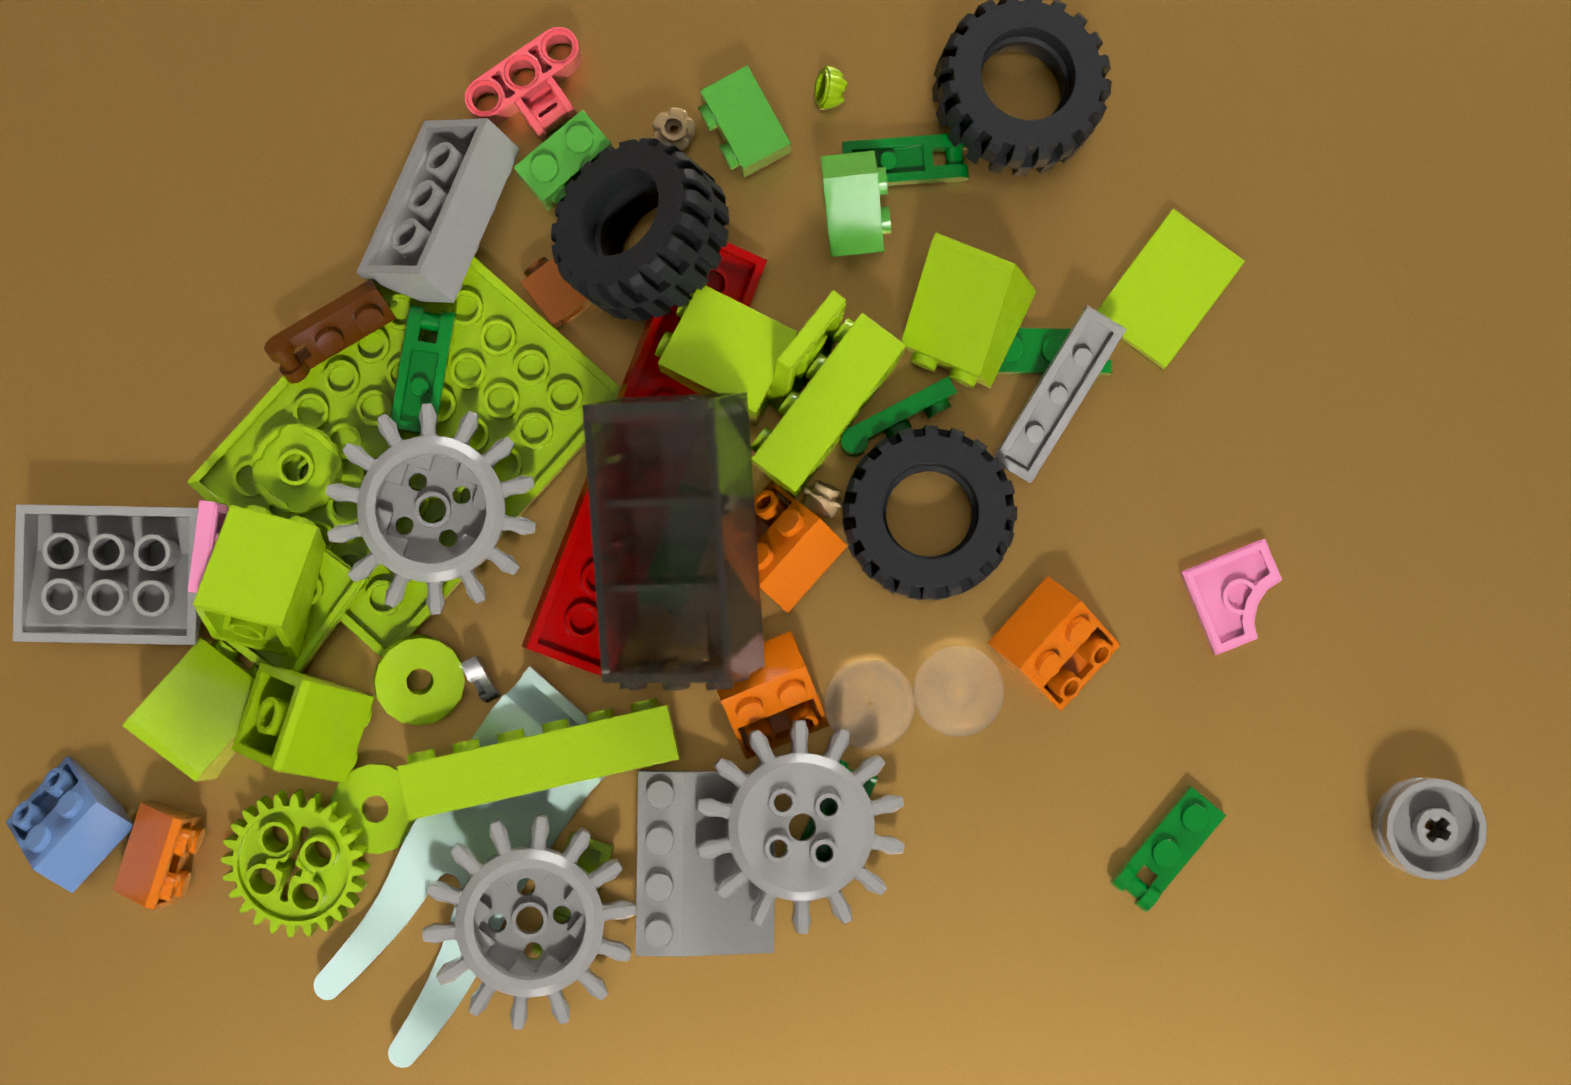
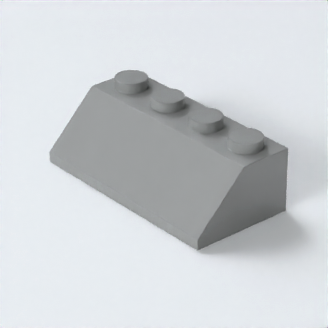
[356,118,520,302]

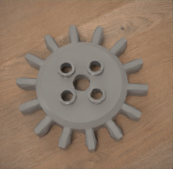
[326,403,537,615]
[695,720,905,934]
[422,814,636,1030]

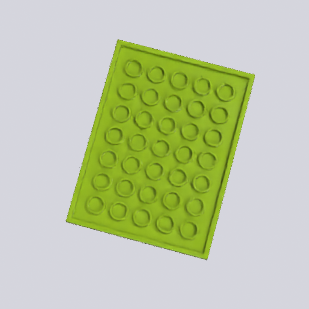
[187,257,621,656]

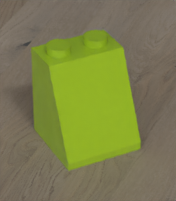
[901,233,1037,388]
[655,285,798,427]
[193,505,326,660]
[122,638,259,782]
[231,662,374,784]

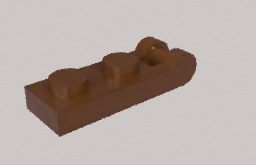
[264,279,396,384]

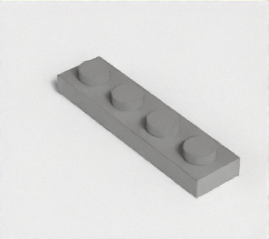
[993,305,1126,483]

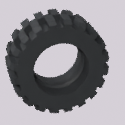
[932,0,1112,176]
[551,138,729,321]
[842,425,1017,601]

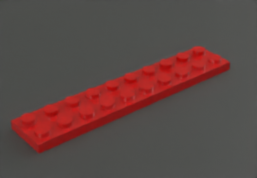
[521,242,767,678]

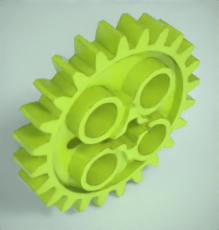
[221,789,370,937]

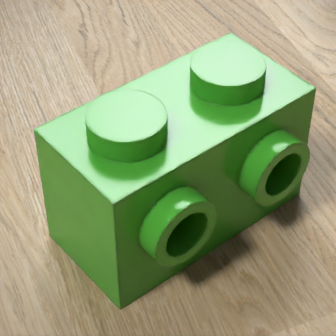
[697,65,791,178]
[514,109,613,211]
[820,151,891,257]

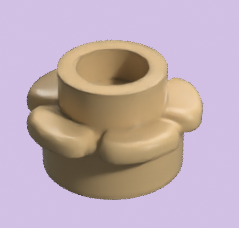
[652,108,696,151]
[801,480,843,518]

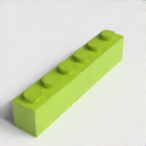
[397,698,681,821]

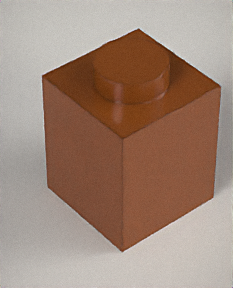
[520,257,592,331]

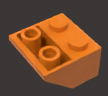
[713,480,847,613]
[988,576,1120,711]
[707,631,829,760]
[113,800,205,910]

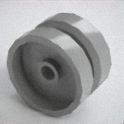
[1372,777,1487,880]

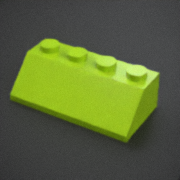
[750,313,906,499]

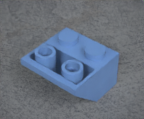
[6,756,133,893]

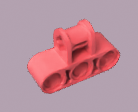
[465,27,582,142]

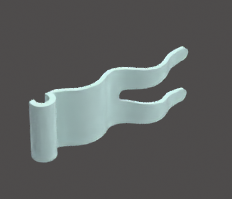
[314,666,606,1068]

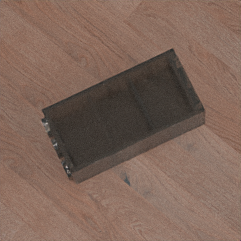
[582,392,765,690]

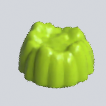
[814,66,848,109]

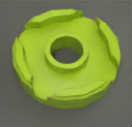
[251,423,343,514]
[373,634,465,726]
[331,764,416,854]

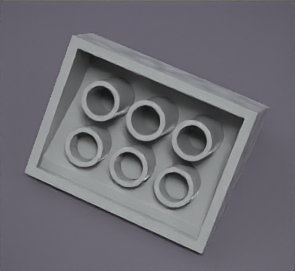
[13,504,201,645]
[636,770,776,957]

